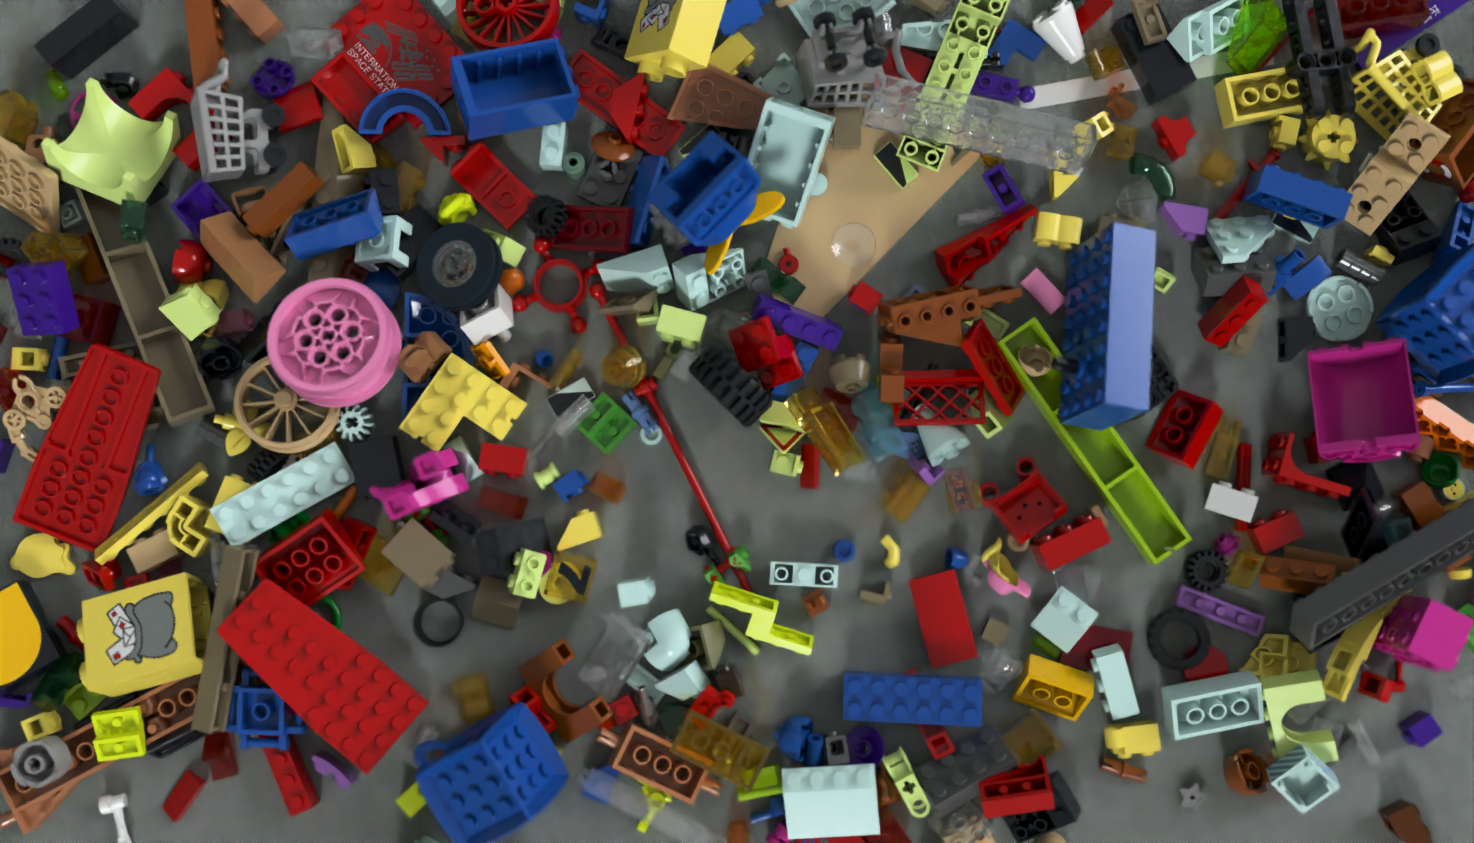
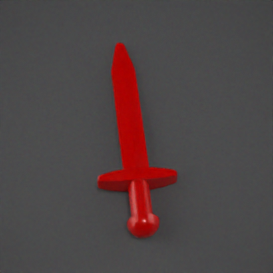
[1212,149,1280,219]

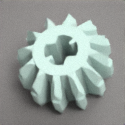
[336,404,375,442]

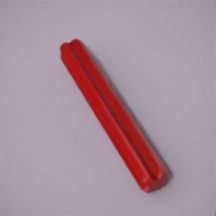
[1234,443,1252,531]

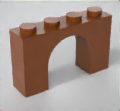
[517,638,614,744]

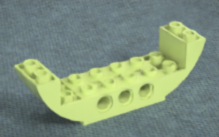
[896,0,1010,173]

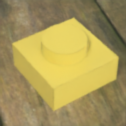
[1362,245,1395,267]

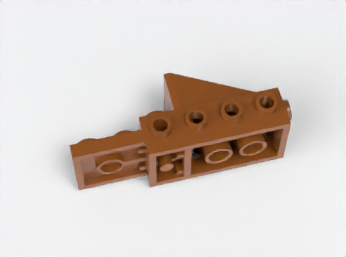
[877,284,1023,347]

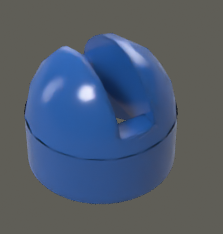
[534,349,554,369]

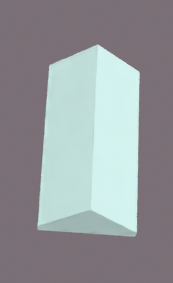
[1166,0,1251,62]

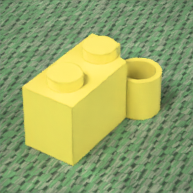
[1104,719,1161,758]

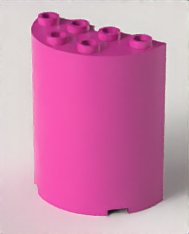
[1306,337,1420,463]

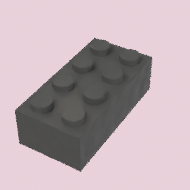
[914,723,1018,817]

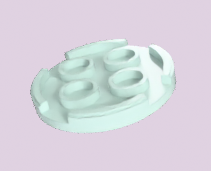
[1304,275,1374,342]

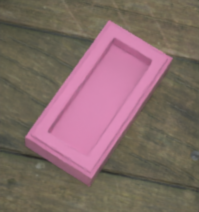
[1019,268,1065,316]

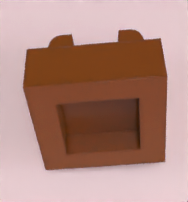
[800,587,830,618]

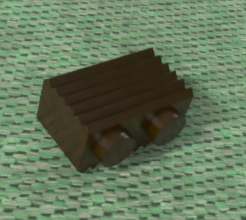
[714,662,745,699]

